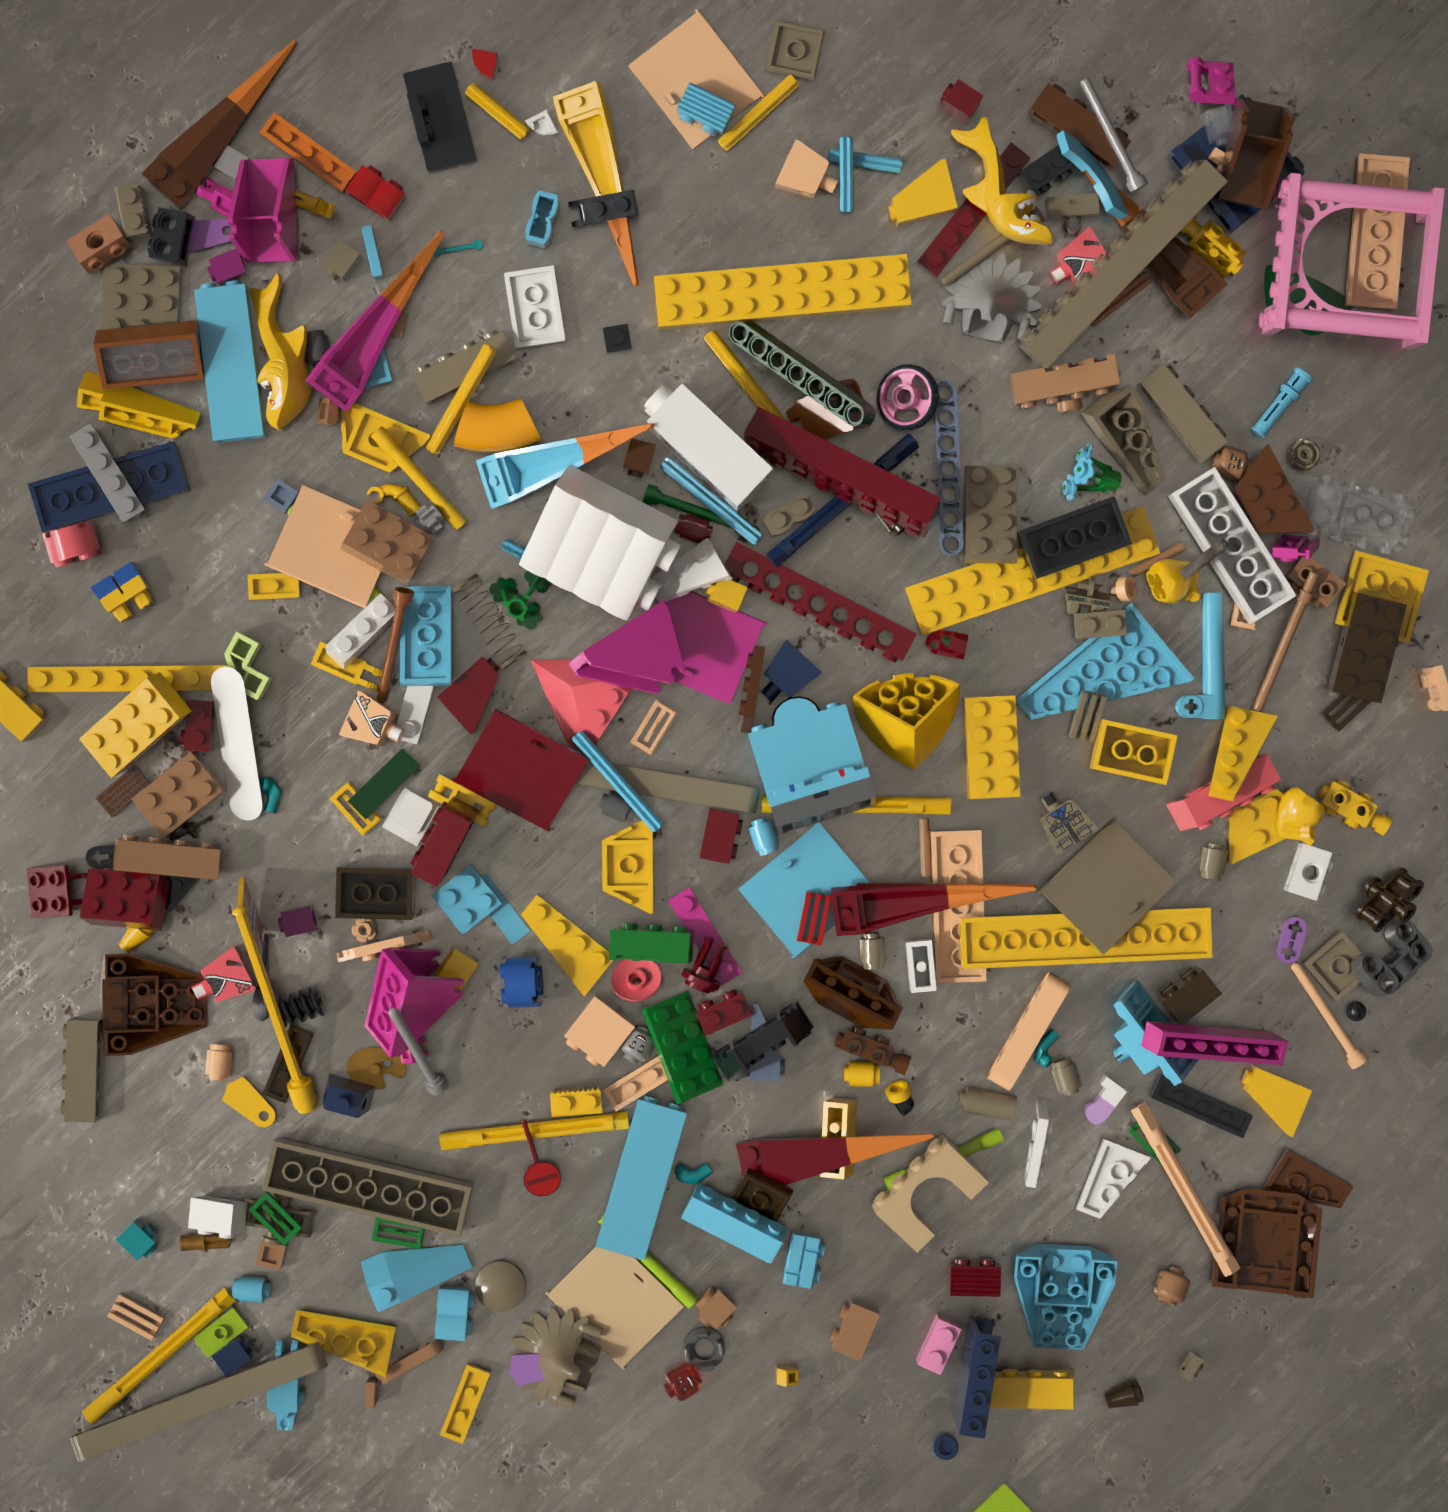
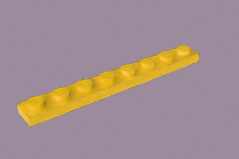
[28,665,229,692]

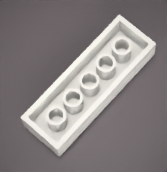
[1168,467,1296,625]

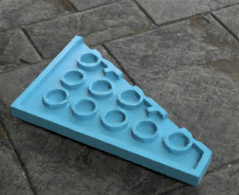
[1016,603,1195,720]

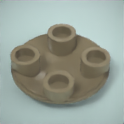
[475,1261,525,1312]

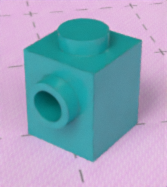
[116,1218,159,1261]

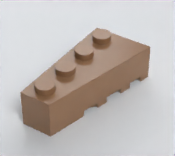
[112,834,221,880]

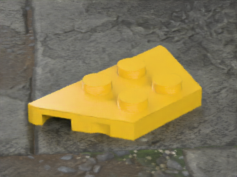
[341,403,431,474]
[1227,788,1284,865]
[602,820,653,914]

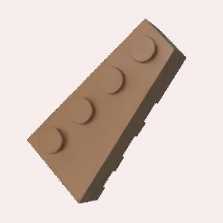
[1010,354,1120,409]

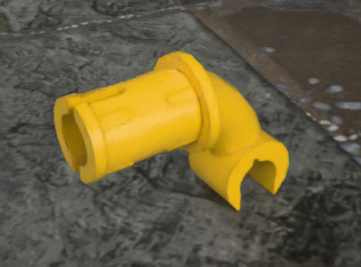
[295,190,336,219]
[367,484,421,517]

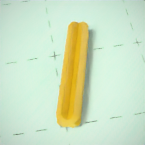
[465,83,530,139]

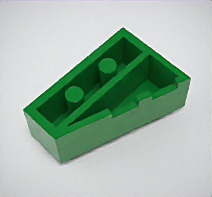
[609,923,694,963]

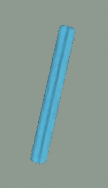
[660,457,763,545]
[572,731,663,832]

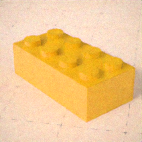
[79,672,192,778]
[963,695,1021,799]

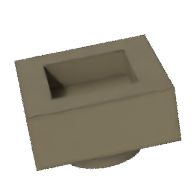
[1178,1350,1203,1381]

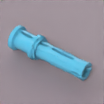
[1251,367,1314,438]

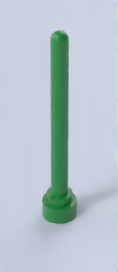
[642,484,760,530]

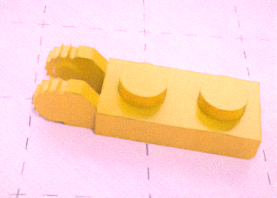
[311,641,382,692]

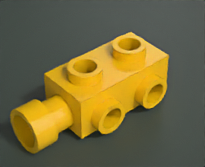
[1180,216,1247,277]
[1318,780,1393,836]

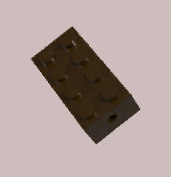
[1327,591,1407,704]

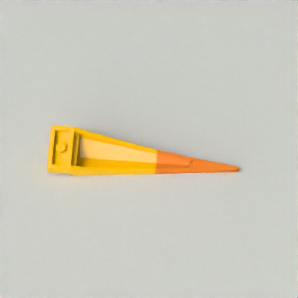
[553,81,639,286]

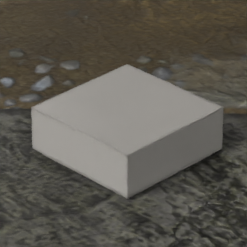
[214,145,249,180]

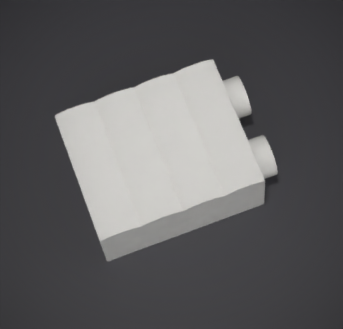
[519,464,681,620]

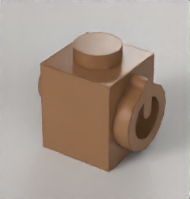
[695,1286,737,1329]

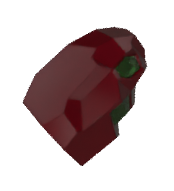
[925,629,968,660]

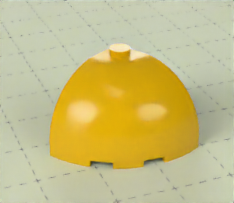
[853,673,960,770]

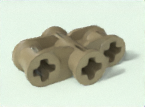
[244,1193,316,1245]

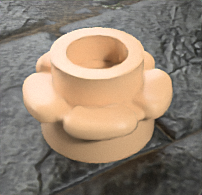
[352,919,377,942]

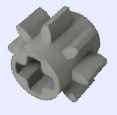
[414,505,445,535]

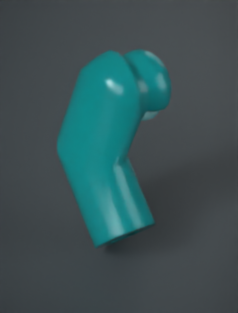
[259,777,282,814]
[1034,1029,1059,1068]
[674,1162,713,1185]

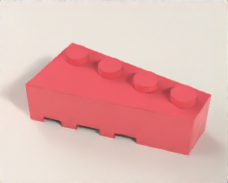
[1166,753,1281,831]

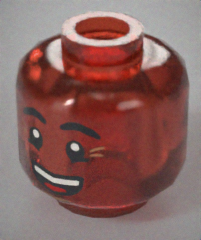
[663,1363,702,1401]

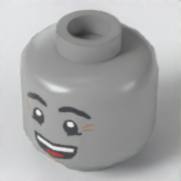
[619,1025,655,1065]

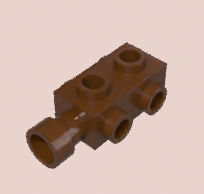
[834,1026,911,1075]

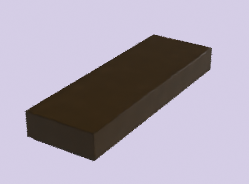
[262,1024,315,1104]

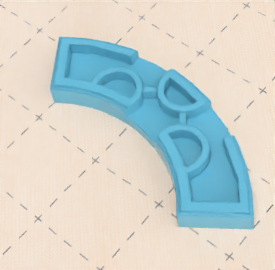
[1057,130,1129,220]

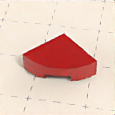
[472,48,498,80]

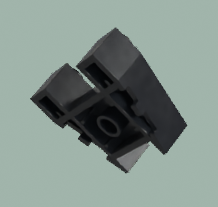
[712,1000,814,1082]

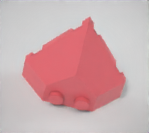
[531,659,632,756]

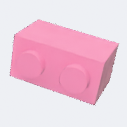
[916,1314,962,1375]

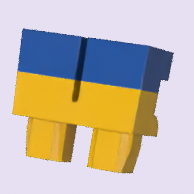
[90,562,153,622]

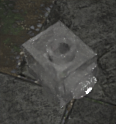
[1202,105,1233,146]

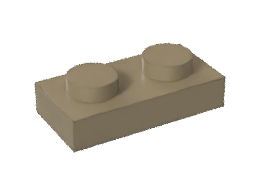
[1074,609,1127,639]

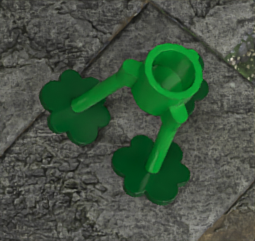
[489,571,552,629]

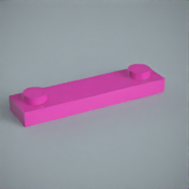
[668,887,743,986]

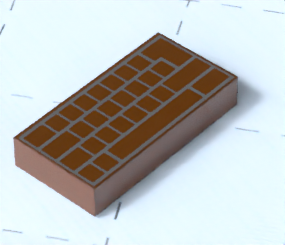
[95,765,151,817]

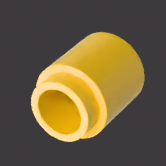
[844,1061,880,1087]

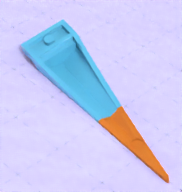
[476,423,655,509]

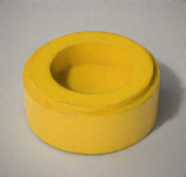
[885,1080,912,1103]

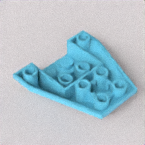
[1014,1243,1118,1350]

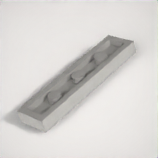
[69,423,146,523]

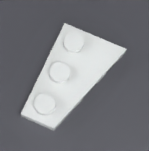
[651,538,733,602]
[1025,1097,1053,1188]

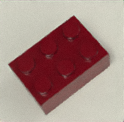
[410,796,480,887]
[79,868,170,931]

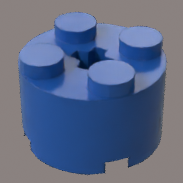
[500,956,544,1008]

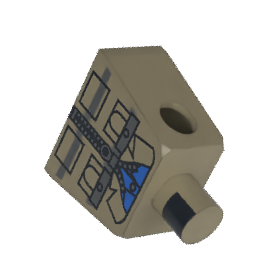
[1039,791,1098,855]

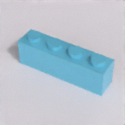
[681,1183,788,1264]

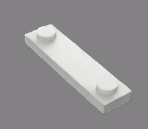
[397,686,434,745]

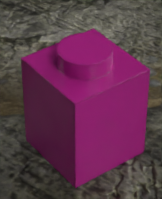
[207,248,249,286]
[278,905,318,937]

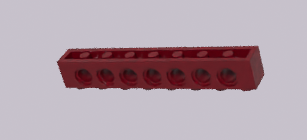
[725,542,917,663]

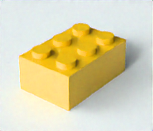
[1089,719,1178,785]

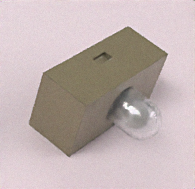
[1045,193,1100,235]

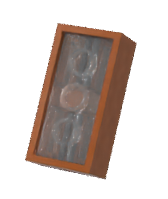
[93,320,205,390]

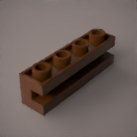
[1028,83,1131,170]

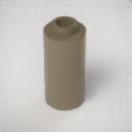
[958,1087,1017,1121]

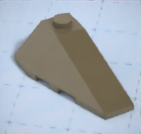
[1081,385,1165,495]

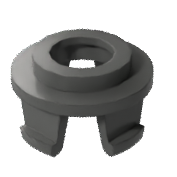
[684,1328,725,1372]

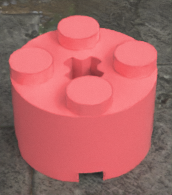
[42,520,100,567]

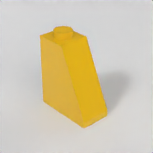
[888,158,958,226]
[1242,1065,1312,1137]

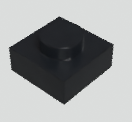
[603,324,632,354]

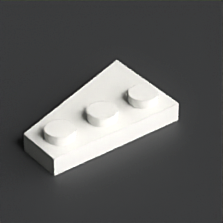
[1076,1138,1151,1219]

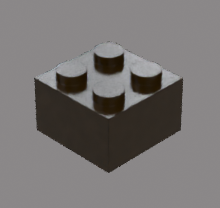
[1157,966,1222,1024]

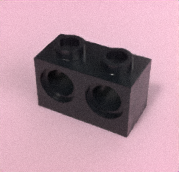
[147,207,195,266]

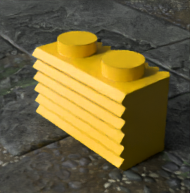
[550,1086,603,1117]

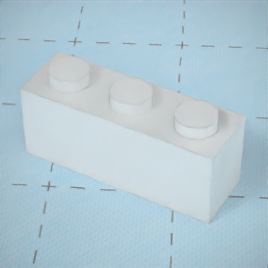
[326,593,395,670]

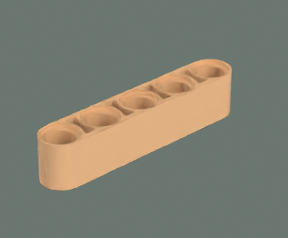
[987,972,1071,1091]

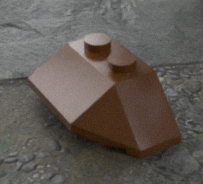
[803,956,903,1030]

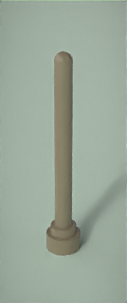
[940,206,1046,286]

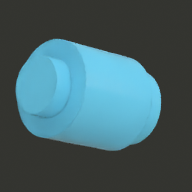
[748,817,779,856]
[232,1276,271,1303]

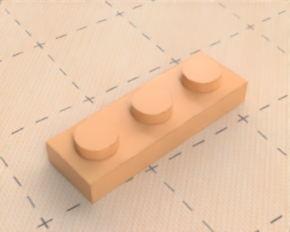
[603,1055,668,1112]

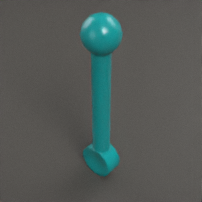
[432,240,483,257]

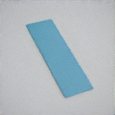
[482,873,530,945]

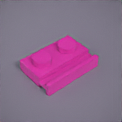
[1272,535,1320,562]

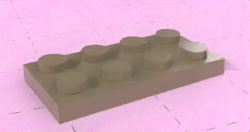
[965,466,1017,564]

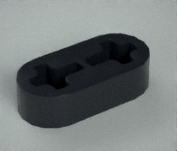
[85,845,115,869]

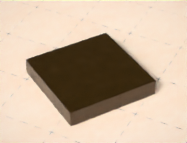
[731,1168,794,1221]

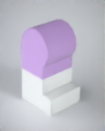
[1084,1075,1127,1124]

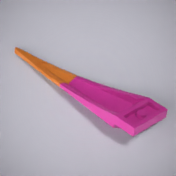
[305,231,444,412]

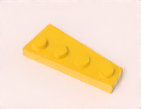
[1208,705,1278,801]
[521,895,613,997]

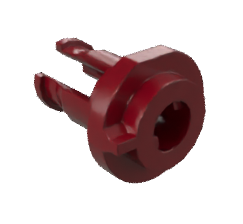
[681,937,728,994]

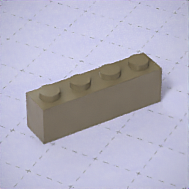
[412,330,518,405]
[1137,363,1228,463]
[61,1018,102,1122]

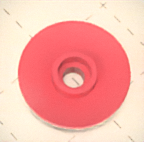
[611,959,661,1001]

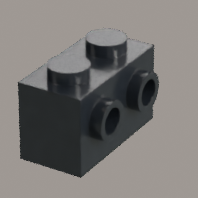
[1017,145,1075,196]

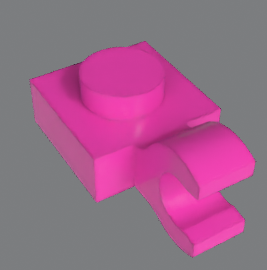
[197,178,233,217]

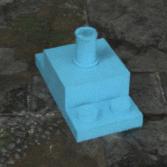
[1113,980,1199,1086]

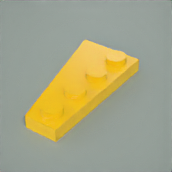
[291,1310,396,1378]

